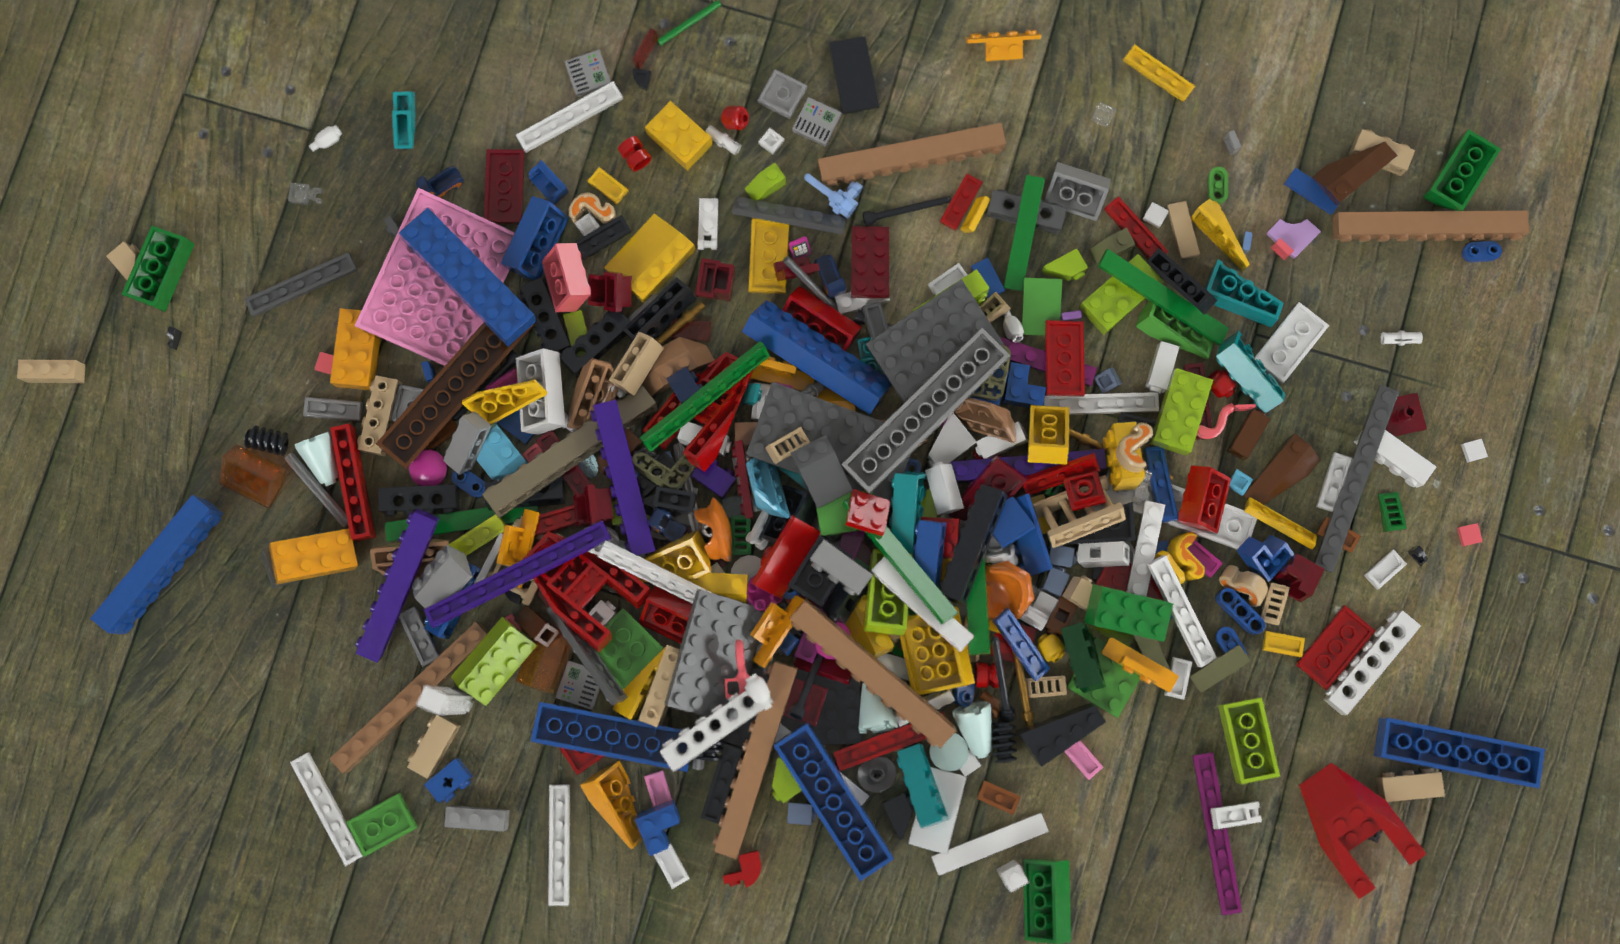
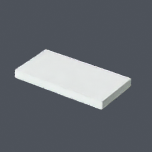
[1254,302,1329,384]
[908,767,967,855]

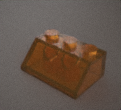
[219,444,286,509]
[516,633,570,693]

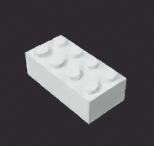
[516,348,565,435]

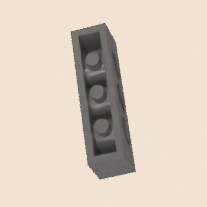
[986,189,1067,235]

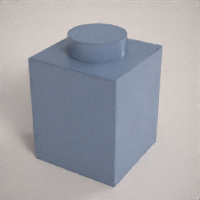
[1048,545,1077,569]
[1040,566,1070,597]
[787,802,816,825]

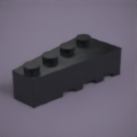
[1058,502,1135,545]
[1016,703,1106,767]

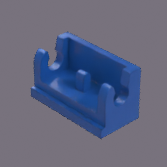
[528,160,569,205]

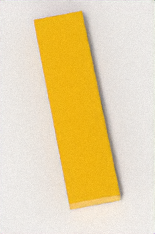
[1123,44,1195,103]
[1244,497,1317,550]

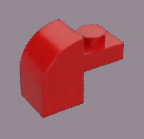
[722,850,762,888]

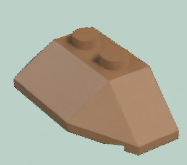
[641,337,714,397]
[567,358,619,430]
[954,397,1016,443]
[370,539,449,581]

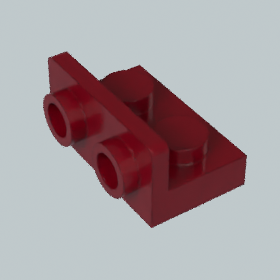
[773,256,820,281]

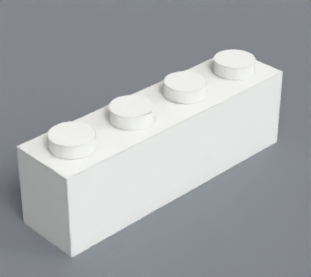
[1354,430,1436,488]

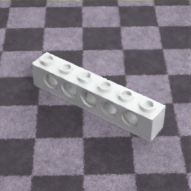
[1323,610,1421,715]
[416,686,474,715]
[660,687,774,771]

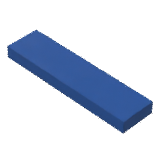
[1143,446,1178,522]
[992,608,1050,681]

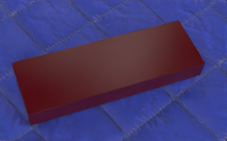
[794,657,852,685]

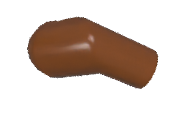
[979,690,1000,719]

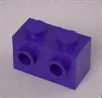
[691,460,737,500]

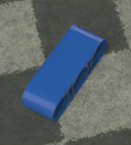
[1215,588,1265,635]

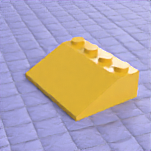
[604,214,696,303]
[900,606,975,695]

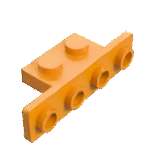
[965,30,1041,61]
[750,357,815,391]
[496,509,540,588]
[750,595,804,668]
[1101,637,1179,692]

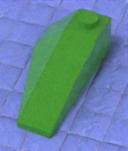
[1136,301,1213,359]

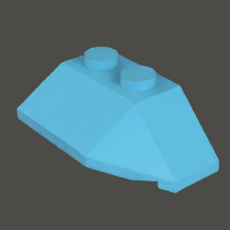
[476,422,528,480]
[746,458,790,519]

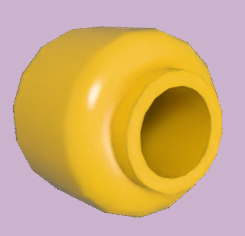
[1036,633,1065,663]

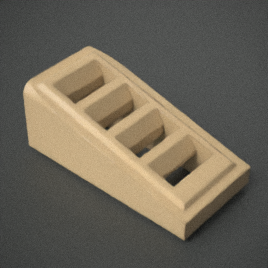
[980,292,1011,323]
[766,427,811,464]
[1260,583,1290,626]
[1025,675,1067,698]

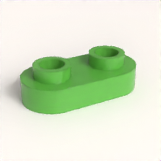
[1208,167,1228,205]

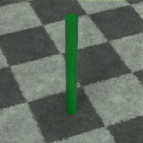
[657,0,721,46]

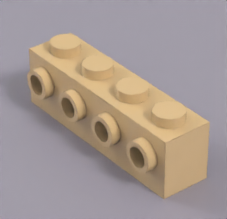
[357,376,403,456]

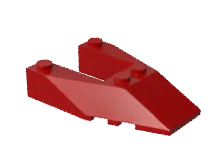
[642,352,753,472]
[522,532,650,653]
[1299,762,1427,899]

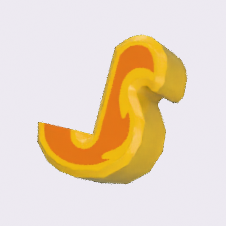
[1167,532,1205,581]

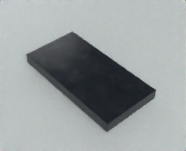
[829,36,879,115]

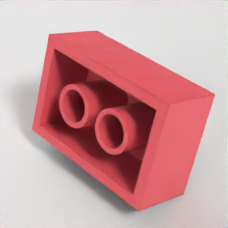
[542,243,591,312]

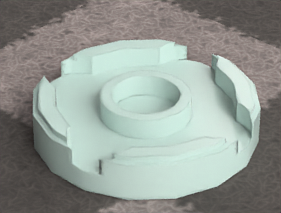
[929,733,969,772]

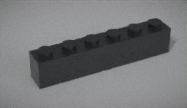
[939,484,1007,605]

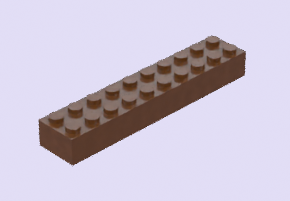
[376,323,534,469]

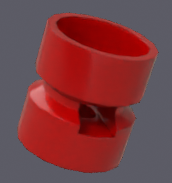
[617,136,652,172]
[975,662,1005,688]

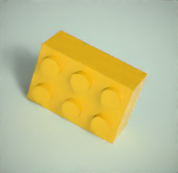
[645,101,713,171]
[1028,405,1069,464]
[1103,422,1145,491]

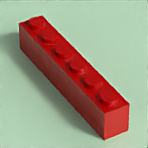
[330,423,376,542]

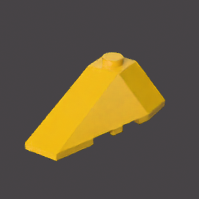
[683,573,748,604]

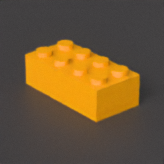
[330,308,381,390]
[269,529,358,585]

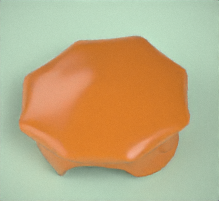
[694,498,732,562]
[986,561,1034,620]

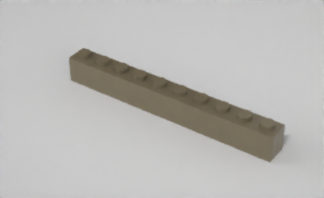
[482,386,658,518]

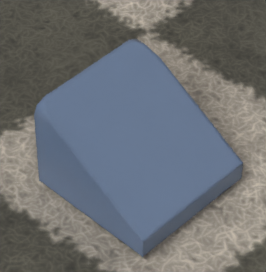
[1094,368,1122,394]

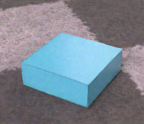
[1229,469,1253,496]

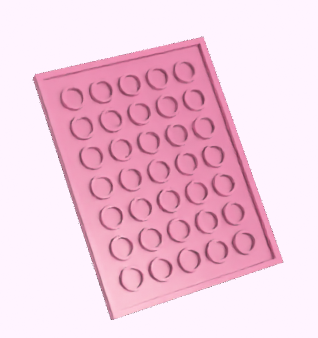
[355,188,515,366]

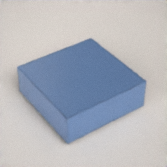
[1240,231,1253,255]

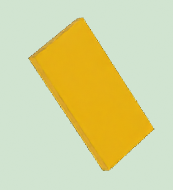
[748,218,789,294]

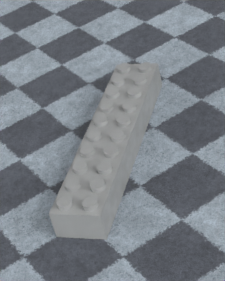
[842,328,1010,494]

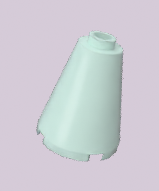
[295,431,339,486]
[858,683,898,734]
[952,701,992,758]

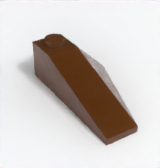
[1312,142,1398,206]
[1243,434,1320,504]

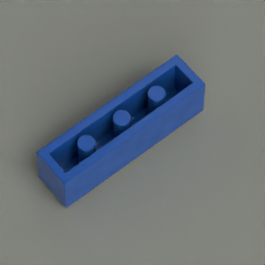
[913,520,947,589]

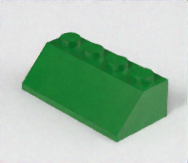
[1423,129,1501,211]
[121,225,195,312]
[1023,859,1071,944]

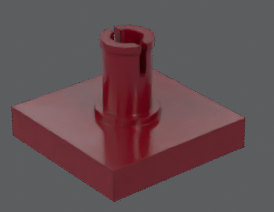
[1385,393,1427,437]

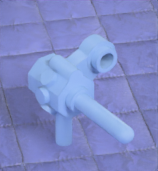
[804,174,863,219]

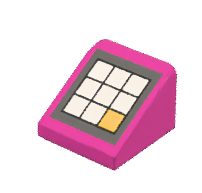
[789,236,811,259]

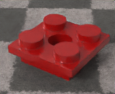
[1063,471,1106,511]

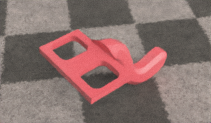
[1197,403,1256,439]
[725,640,760,699]

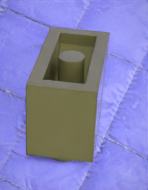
[1090,228,1135,265]

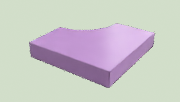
[1266,219,1321,259]

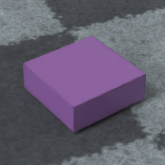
[1060,310,1082,321]

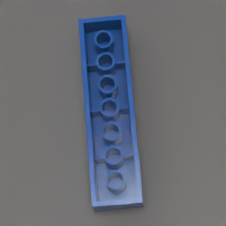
[399,207,536,346]
[742,300,892,415]
[90,495,224,635]
[531,702,689,772]
[1373,717,1545,788]
[773,722,894,881]

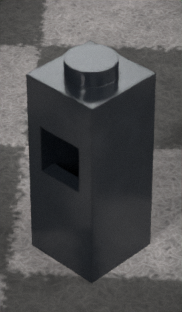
[822,582,868,624]

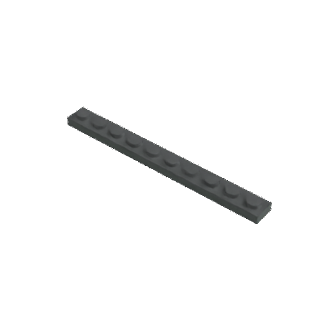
[1314,385,1399,573]

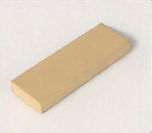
[1167,201,1200,260]

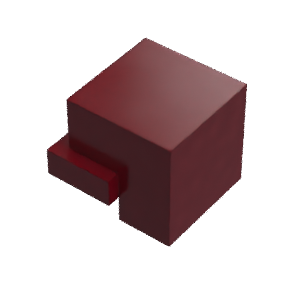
[695,258,736,301]
[588,271,632,312]
[573,484,614,527]
[1271,554,1325,603]

